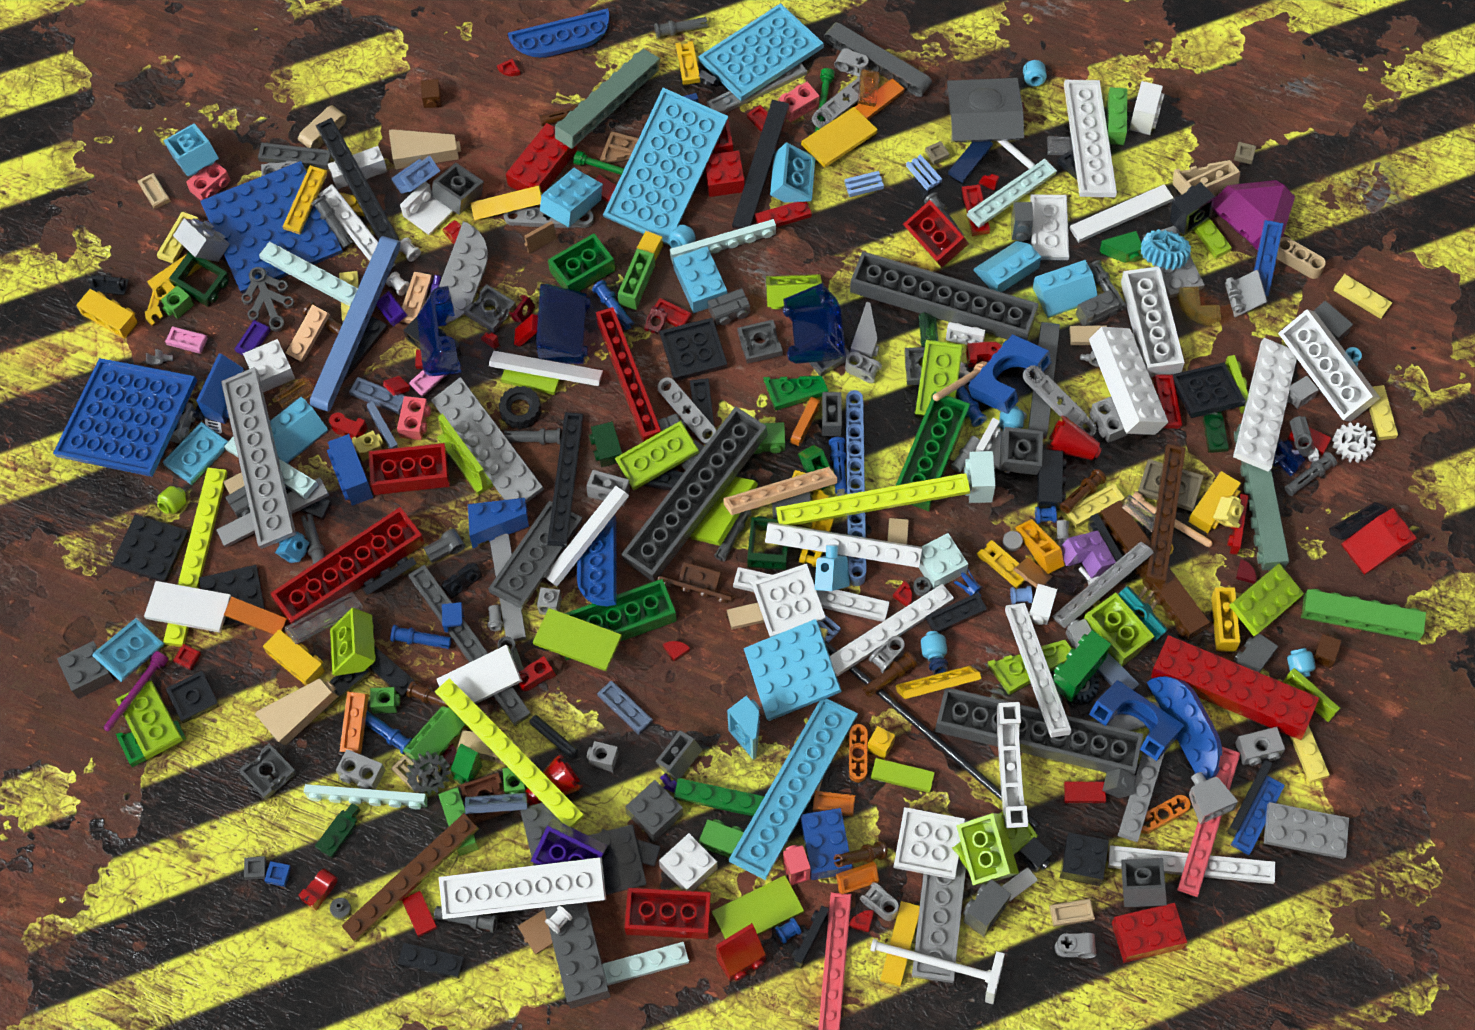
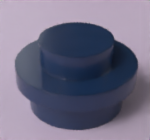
[929,657,948,674]

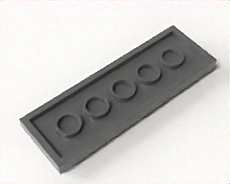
[488,501,582,609]

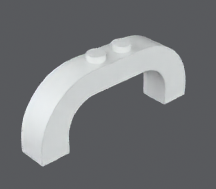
[997,702,1028,828]

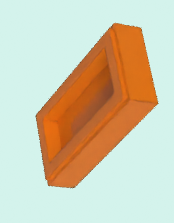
[813,791,855,817]
[836,862,879,895]

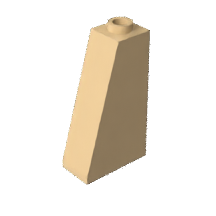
[389,130,461,169]
[255,678,339,746]

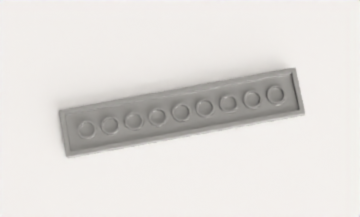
[221,367,296,549]

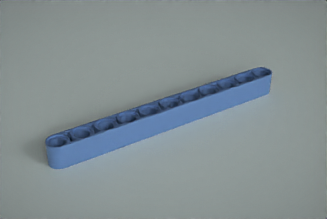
[310,236,401,412]
[846,390,866,586]

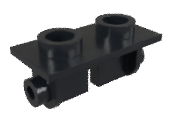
[88,274,129,295]
[441,562,483,599]

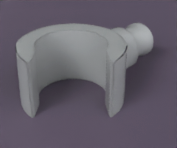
[146,349,173,365]
[1080,351,1099,367]

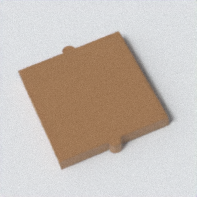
[524,221,557,254]
[1014,557,1053,588]
[518,910,553,955]

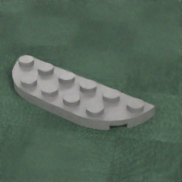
[427,221,488,325]

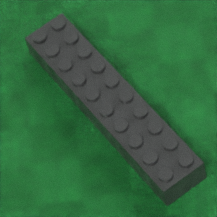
[850,251,1039,341]
[621,406,768,582]
[935,688,1143,774]
[520,803,611,1009]

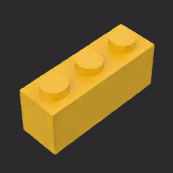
[77,289,138,339]
[1188,471,1241,533]
[1211,588,1240,651]
[263,630,325,686]

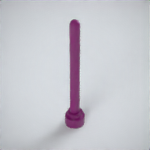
[104,651,168,731]

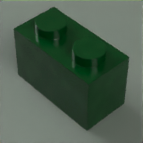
[589,421,622,468]

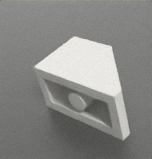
[1029,584,1057,625]

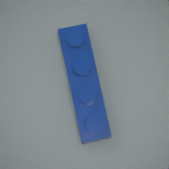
[1254,220,1283,296]
[1230,775,1285,855]

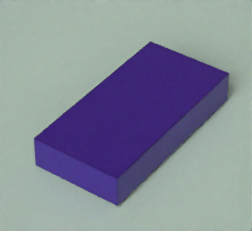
[376,291,407,327]
[235,320,271,356]

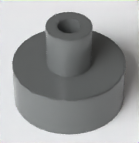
[330,898,352,920]

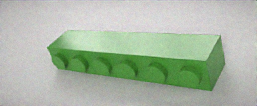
[1301,589,1426,641]

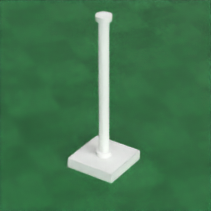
[870,939,1005,1004]

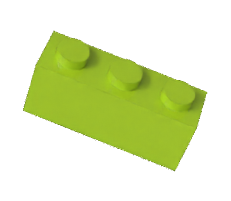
[766,274,823,309]
[1084,593,1155,666]
[330,607,376,676]
[956,813,1019,885]

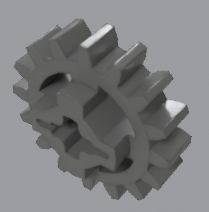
[406,751,451,796]

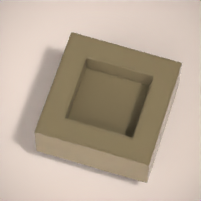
[925,141,950,165]
[1234,142,1256,164]

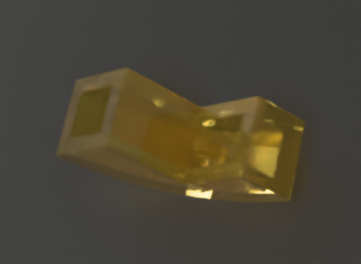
[1177,287,1221,327]

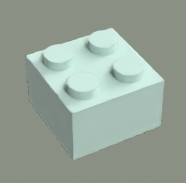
[964,451,995,503]
[919,533,968,589]

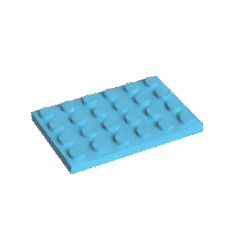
[698,3,824,102]

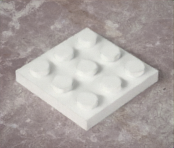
[751,564,826,637]
[893,807,965,880]

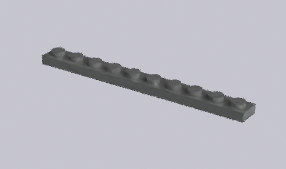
[408,565,531,726]

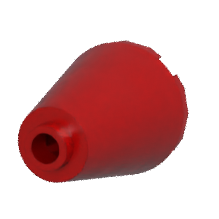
[1046,415,1102,460]
[525,755,582,806]

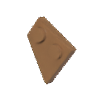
[600,131,639,163]

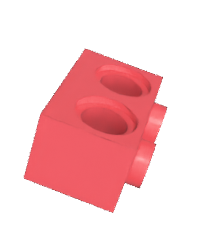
[778,82,820,123]
[186,162,231,200]
[397,396,431,440]
[783,845,811,886]

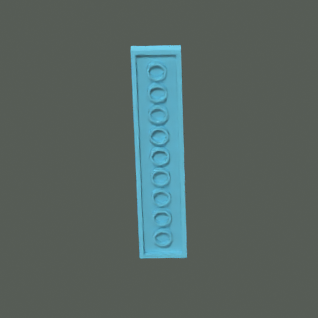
[729,698,858,880]

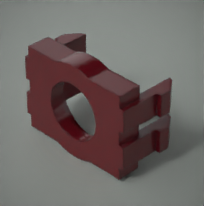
[509,295,535,323]
[644,306,667,335]

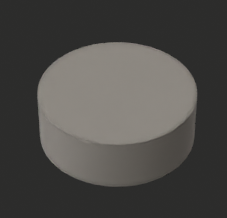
[1003,531,1023,551]

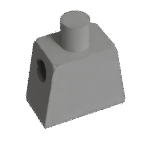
[1189,772,1238,825]

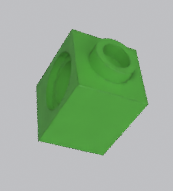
[161,285,194,319]
[370,687,400,714]
[503,768,526,794]

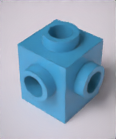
[275,532,310,563]

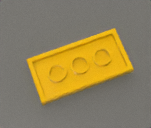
[801,107,878,168]
[896,665,981,699]

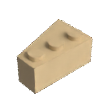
[1173,160,1240,197]

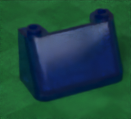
[783,283,846,364]
[537,284,591,364]
[417,286,462,376]

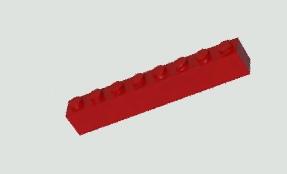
[596,307,661,442]

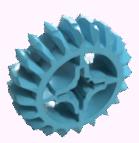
[1141,229,1191,270]

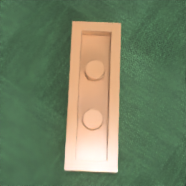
[400,272,432,324]
[286,305,330,362]

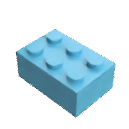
[164,123,219,176]
[540,168,603,227]
[673,247,727,313]

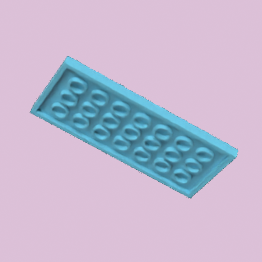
[603,88,728,245]

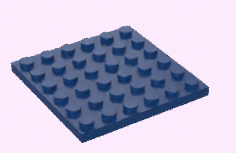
[200,161,343,294]
[53,358,197,477]

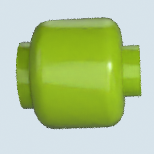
[157,486,186,514]

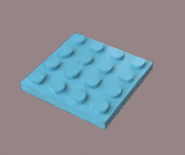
[744,619,842,721]

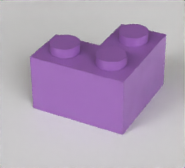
[1060,531,1116,578]

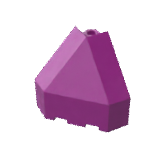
[1213,180,1295,251]

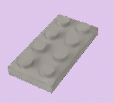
[1141,226,1204,299]
[1264,802,1349,859]

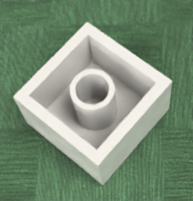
[1129,81,1164,135]
[243,339,295,392]
[659,833,718,891]

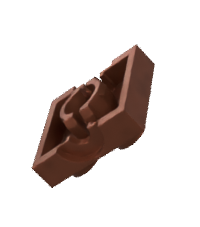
[460,773,511,824]

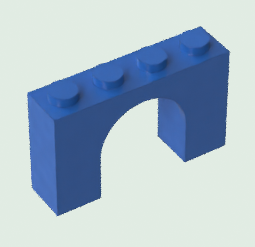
[968,334,1051,414]
[1089,680,1184,761]

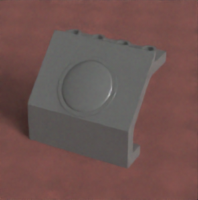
[946,78,1024,143]

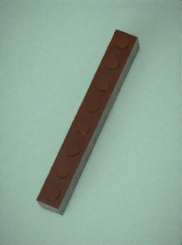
[1099,500,1210,641]

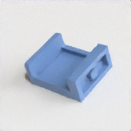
[392,156,440,193]

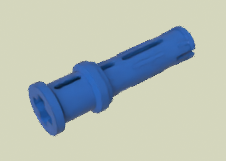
[592,280,634,330]
[956,378,987,427]
[829,437,847,494]
[390,625,452,649]
[365,710,412,755]

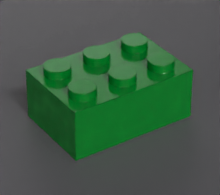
[548,234,615,297]
[1052,630,1111,701]

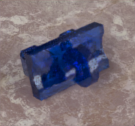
[1272,439,1305,477]

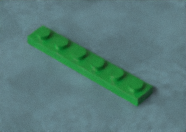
[674,778,765,816]

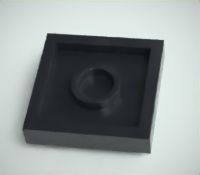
[166,671,219,723]

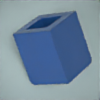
[442,602,464,633]

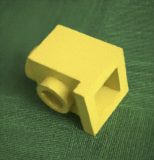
[352,431,384,461]
[1213,496,1244,528]

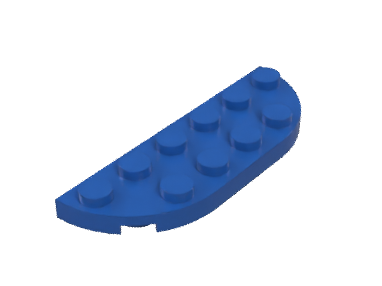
[508,8,610,58]
[577,514,616,606]
[1147,677,1222,780]

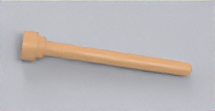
[933,361,987,401]
[1128,491,1213,547]

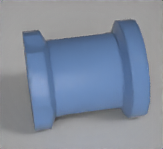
[1010,586,1032,605]

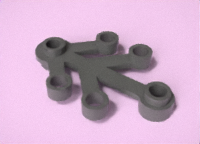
[241,267,294,332]

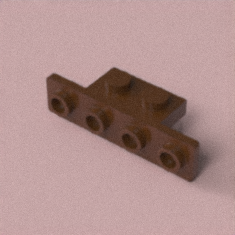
[657,562,735,603]

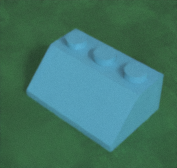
[770,143,815,202]
[974,241,1041,292]
[1033,260,1097,318]
[270,397,329,464]
[727,696,760,760]

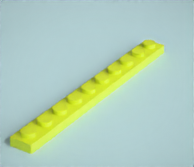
[163,468,228,647]
[776,473,970,526]
[435,678,585,828]

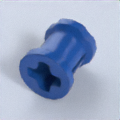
[1035,506,1057,524]
[775,918,802,944]

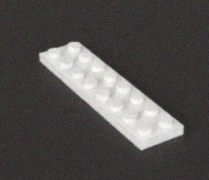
[1064,80,1117,197]
[1233,338,1297,471]
[439,858,606,919]

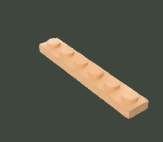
[724,467,837,515]

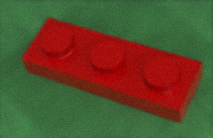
[962,184,990,236]
[755,201,812,228]
[1153,375,1182,429]
[1227,494,1248,555]

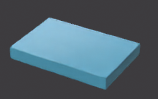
[163,422,228,485]
[93,618,164,682]

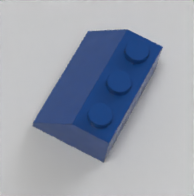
[196,353,245,424]

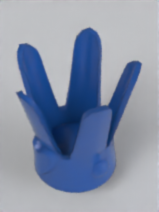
[954,569,982,597]

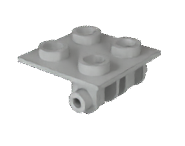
[1225,270,1267,318]

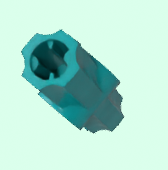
[1118,586,1168,641]

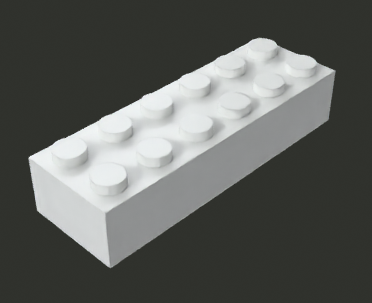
[1121,267,1185,378]
[1278,309,1380,422]
[1089,327,1168,435]

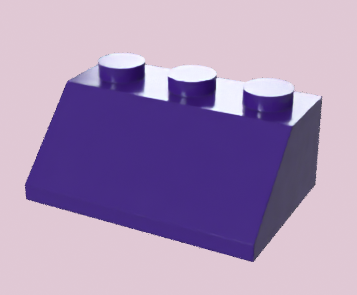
[531,818,608,865]

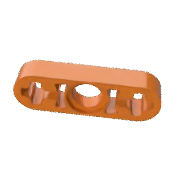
[790,397,821,446]
[849,724,868,783]
[1141,795,1190,834]

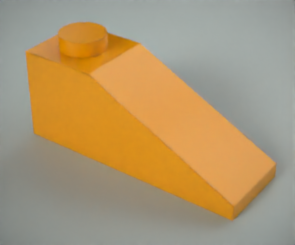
[1015,519,1065,574]

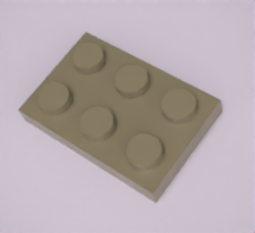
[1138,459,1203,511]

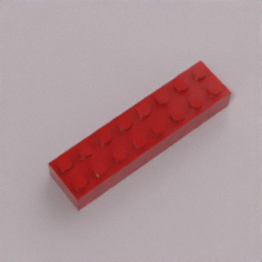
[270,507,425,631]
[1151,635,1319,740]

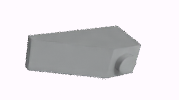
[850,302,880,359]

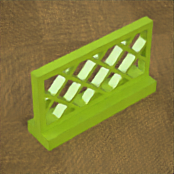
[437,413,494,495]

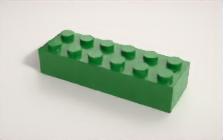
[896,391,970,511]
[564,579,677,661]

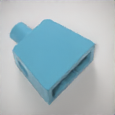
[815,545,850,591]

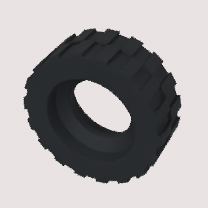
[499,386,541,429]

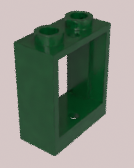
[169,252,229,307]
[747,516,788,570]

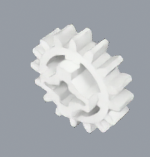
[1332,422,1376,463]

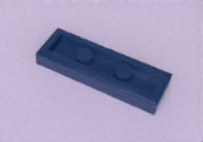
[948,141,993,183]

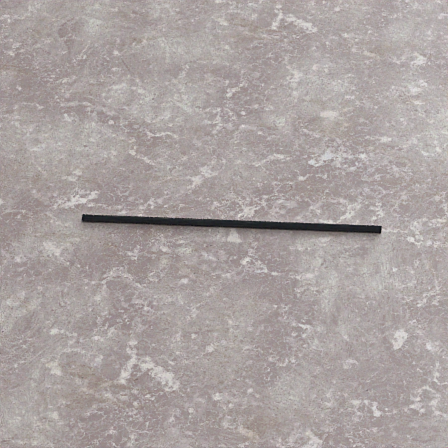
[825,640,1039,829]

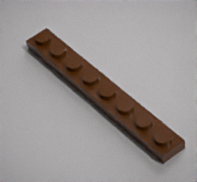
[1145,444,1186,584]
[342,813,479,942]

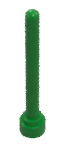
[815,68,835,132]
[573,150,624,175]

